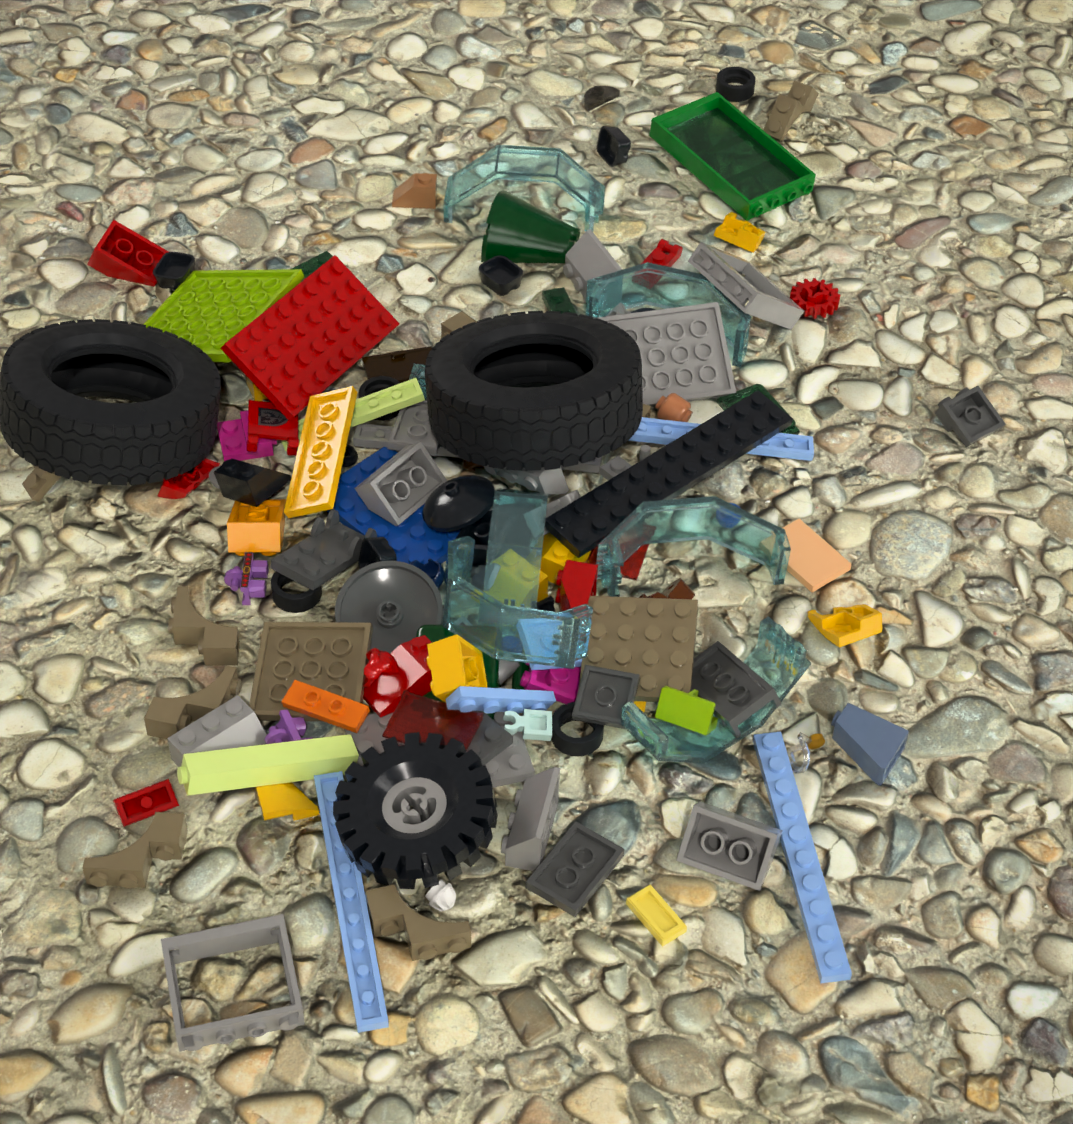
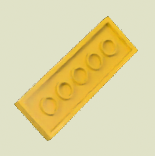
[284,386,358,518]

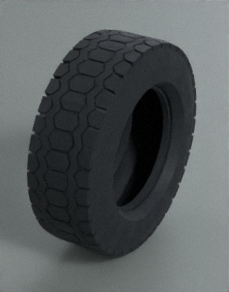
[425,311,643,471]
[0,319,221,485]

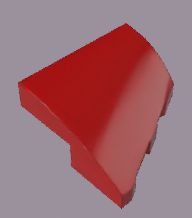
[158,458,220,499]

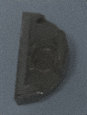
[584,86,620,111]

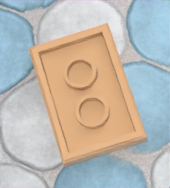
[760,519,851,593]

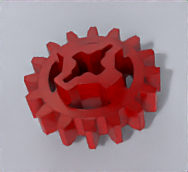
[790,278,840,319]

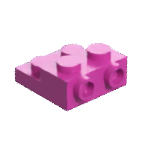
[217,410,277,462]
[519,659,581,704]

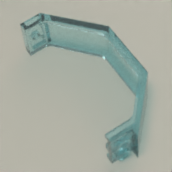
[443,145,605,232]
[586,262,751,367]
[480,488,548,636]
[596,496,791,597]
[443,536,593,669]
[621,617,812,764]

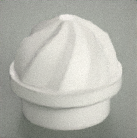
[425,879,456,911]

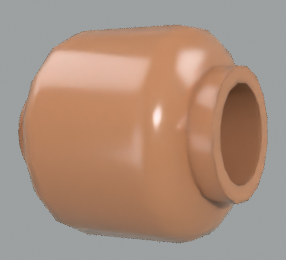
[655,393,693,422]

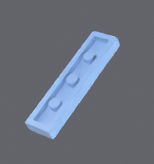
[445,686,556,714]

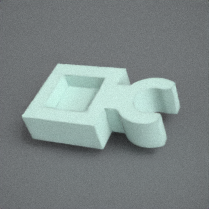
[503,709,552,741]

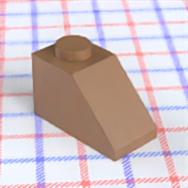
[392,173,437,209]

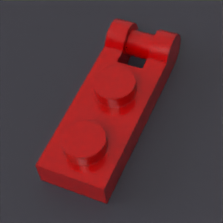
[631,239,683,288]

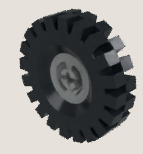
[333,732,498,889]

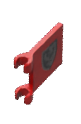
[247,400,299,456]

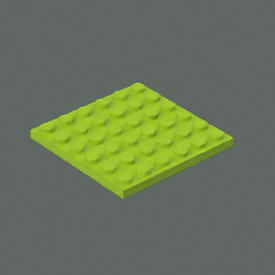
[143,269,305,363]

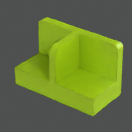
[655,686,718,736]

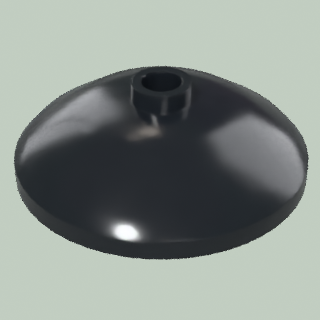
[422,475,496,532]

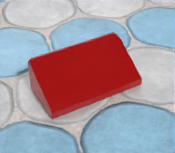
[113,779,179,827]

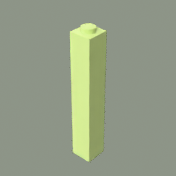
[177,734,359,796]

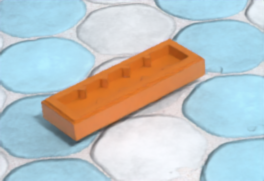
[281,680,370,733]

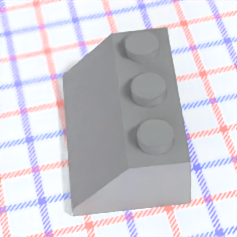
[563,229,622,313]
[354,441,447,526]
[484,465,569,494]
[167,695,267,794]
[501,767,560,871]
[676,801,783,891]

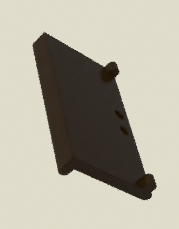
[362,346,432,383]

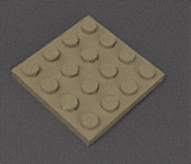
[579,596,698,702]
[249,622,373,722]

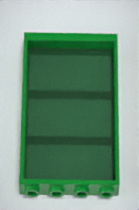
[649,92,816,221]

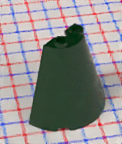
[481,191,580,263]

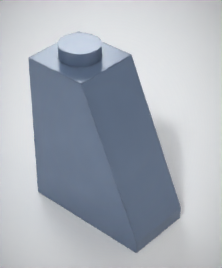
[831,703,909,786]

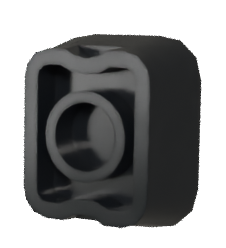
[597,126,631,167]
[153,252,195,290]
[479,255,523,296]
[358,537,397,569]

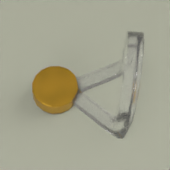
[787,732,825,773]

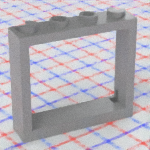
[688,242,804,330]
[161,914,305,1052]

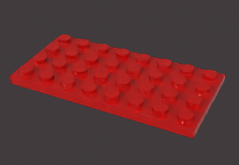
[220,255,400,421]

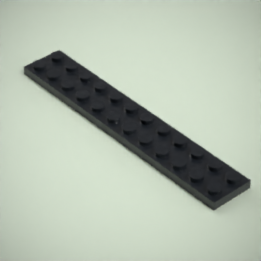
[543,390,793,558]

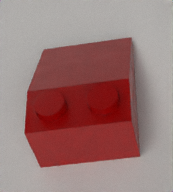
[87,220,169,287]
[556,560,598,651]
[363,635,432,718]

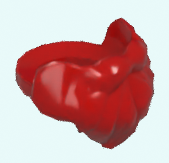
[363,648,399,688]

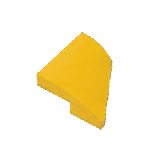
[713,212,766,253]
[808,604,882,647]
[255,782,319,821]

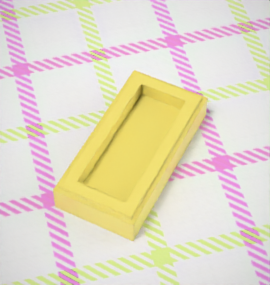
[626,884,687,947]

